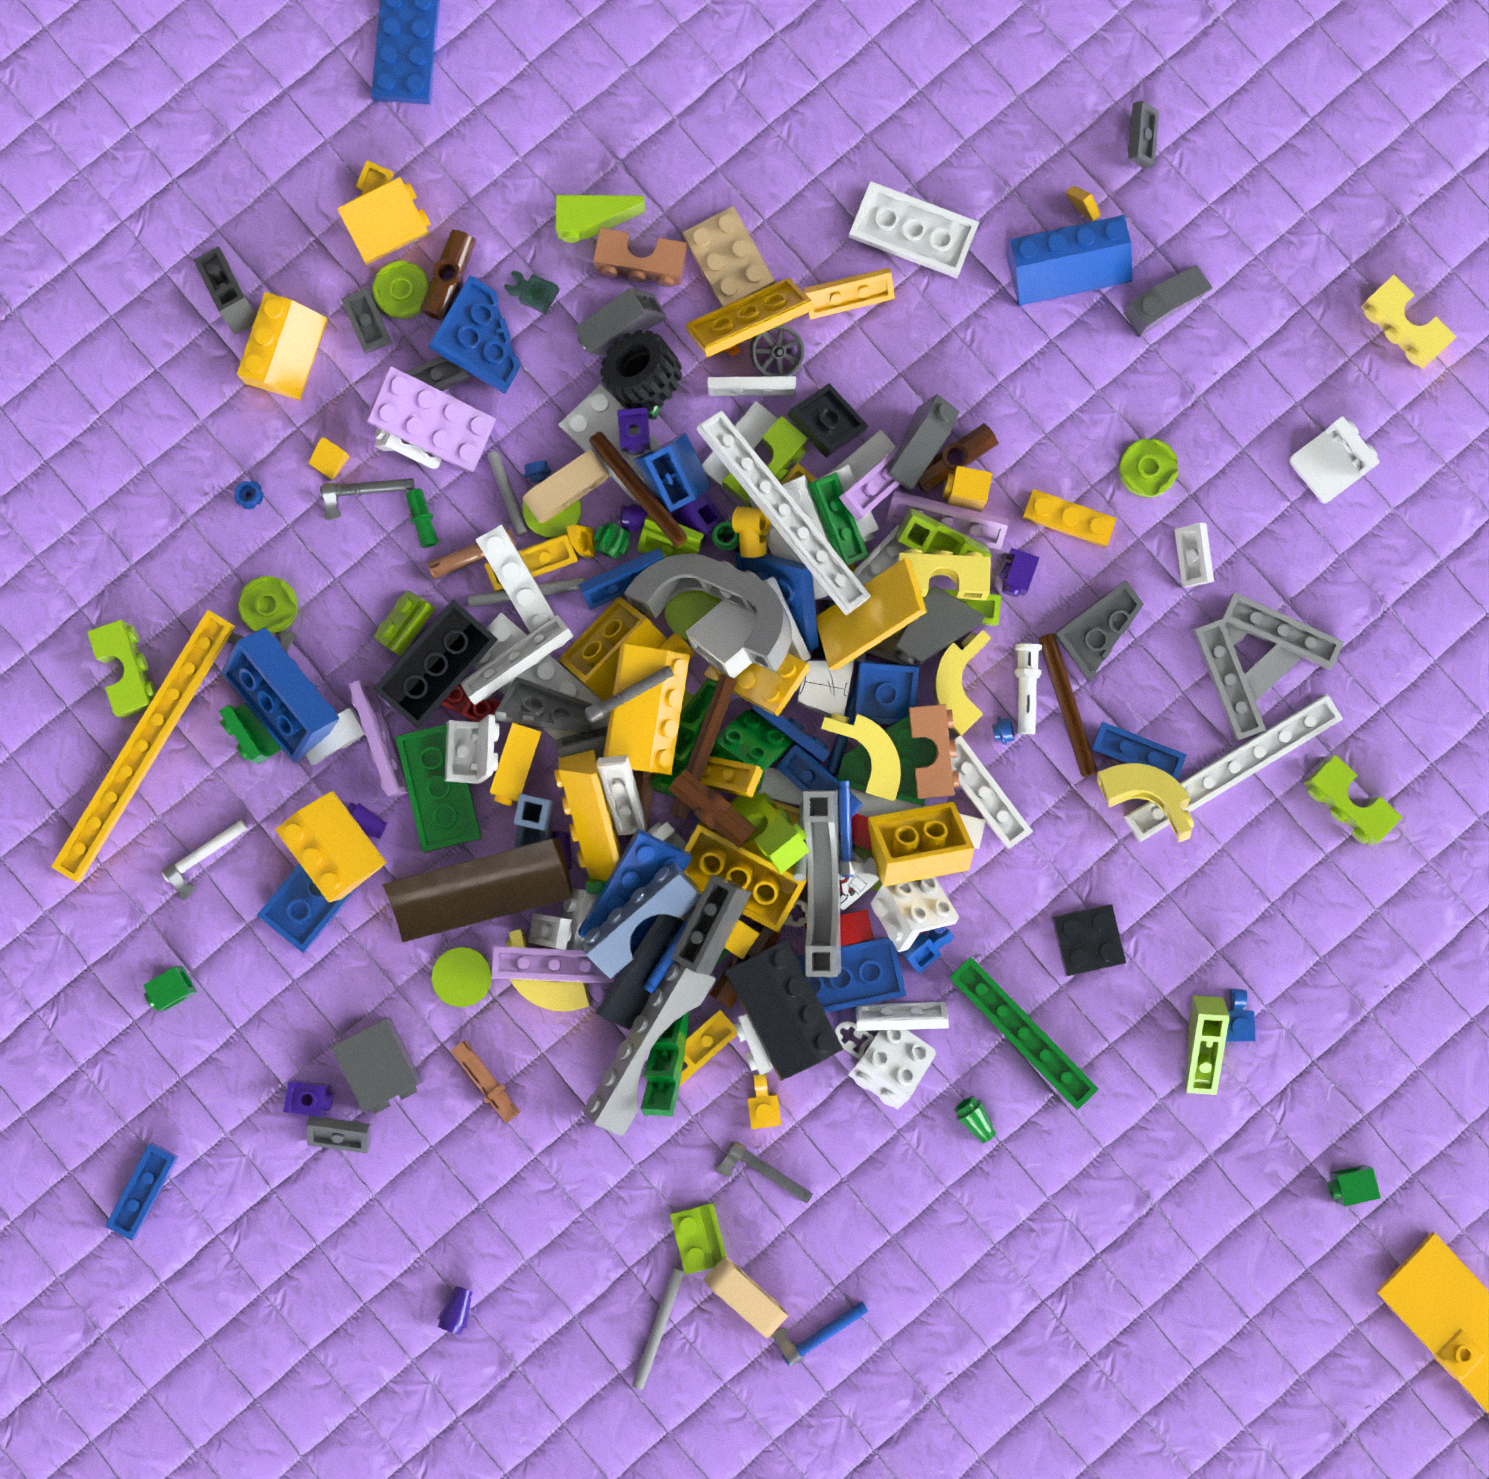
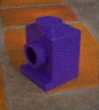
[617,407,651,455]
[672,492,725,543]
[1000,548,1040,597]
[283,1079,334,1117]

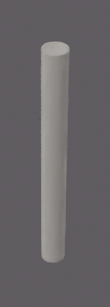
[468,577,585,608]
[632,1267,685,1390]

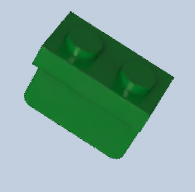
[219,703,282,764]
[710,709,793,791]

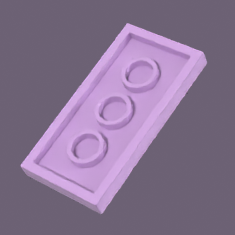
[365,366,496,473]

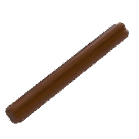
[589,431,687,547]
[1039,634,1097,777]
[670,674,737,820]

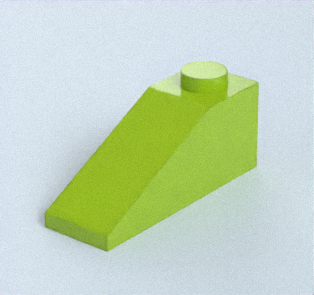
[556,195,646,243]
[1185,995,1230,1095]

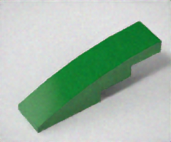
[650,679,717,798]
[640,1011,689,1117]

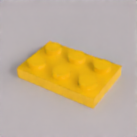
[704,653,810,717]

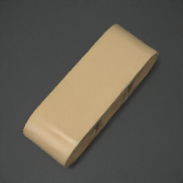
[522,450,610,523]
[703,1256,789,1338]

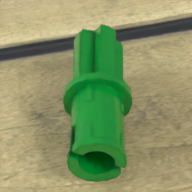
[406,488,439,548]

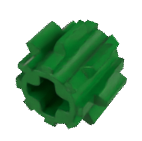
[593,521,630,560]

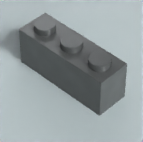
[671,875,752,975]

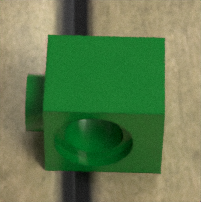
[143,966,197,1012]
[1328,1165,1381,1206]

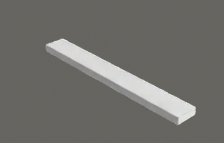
[696,410,871,615]
[1123,694,1343,842]
[758,767,986,849]

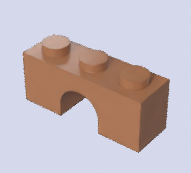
[594,228,687,287]
[908,704,959,799]

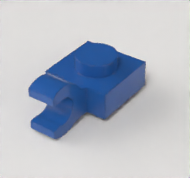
[901,926,954,974]
[1225,989,1255,1042]

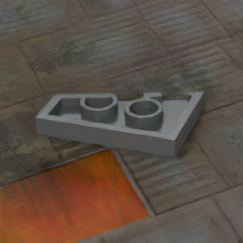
[1053,580,1144,681]
[495,677,594,733]

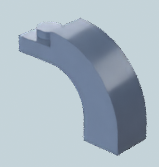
[513,794,553,849]

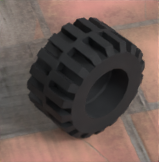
[600,330,682,412]

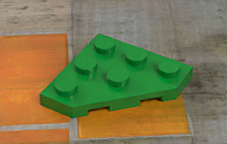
[837,715,937,806]

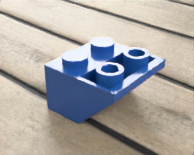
[634,433,711,513]

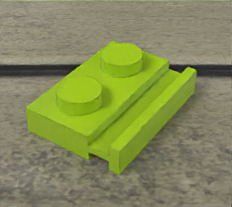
[637,515,704,558]
[373,590,436,657]
[670,1202,727,1275]

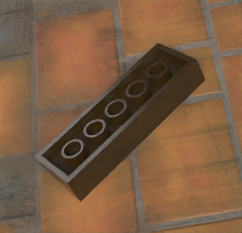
[382,839,575,942]

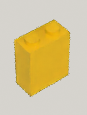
[337,177,431,265]
[489,723,541,807]

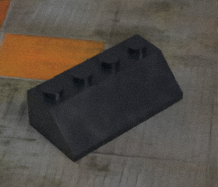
[372,599,499,729]
[595,914,684,1030]
[724,939,843,1081]

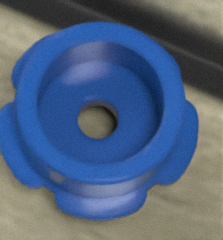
[523,461,552,483]
[234,481,264,510]
[992,716,1015,745]

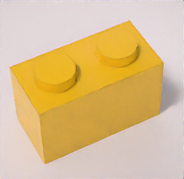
[942,466,992,512]

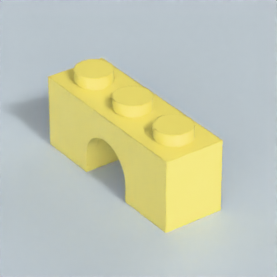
[1361,275,1456,369]
[897,549,991,600]

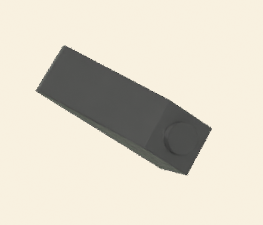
[194,246,257,335]
[1124,265,1213,337]
[887,394,960,491]

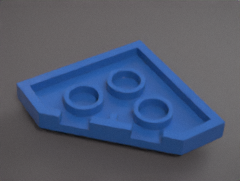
[428,275,520,394]
[735,549,819,651]

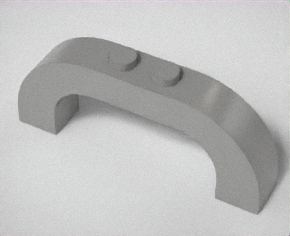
[624,554,792,672]

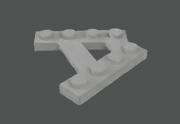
[1193,592,1344,741]

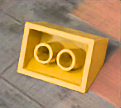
[237,292,328,401]
[558,597,666,702]
[275,791,387,902]
[868,802,974,887]

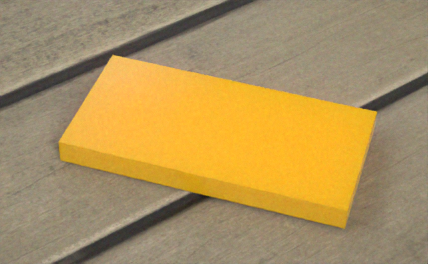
[685,278,814,357]
[816,558,926,671]

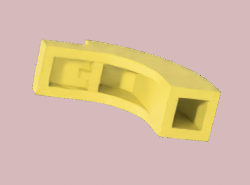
[933,630,991,737]
[821,712,901,801]
[1097,763,1194,842]
[506,929,592,1011]

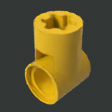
[732,506,771,558]

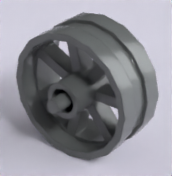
[749,325,804,377]

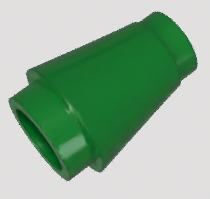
[712,521,739,552]
[954,1096,996,1143]

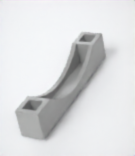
[803,790,841,977]
[583,961,716,1136]

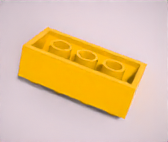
[603,644,690,775]
[554,750,622,881]
[684,820,808,933]

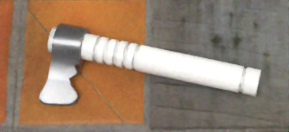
[162,819,248,900]

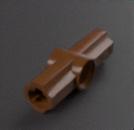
[420,230,476,321]
[916,423,999,495]
[669,769,757,849]
[709,922,782,1009]

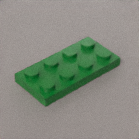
[395,724,482,853]

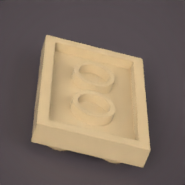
[682,206,775,308]

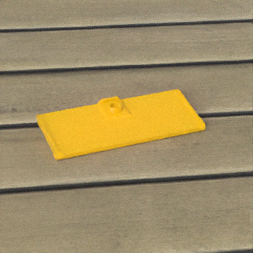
[1375,1232,1489,1414]

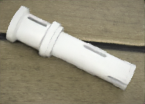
[1014,644,1042,735]

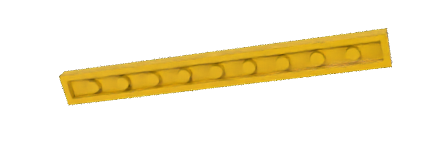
[51,610,236,882]

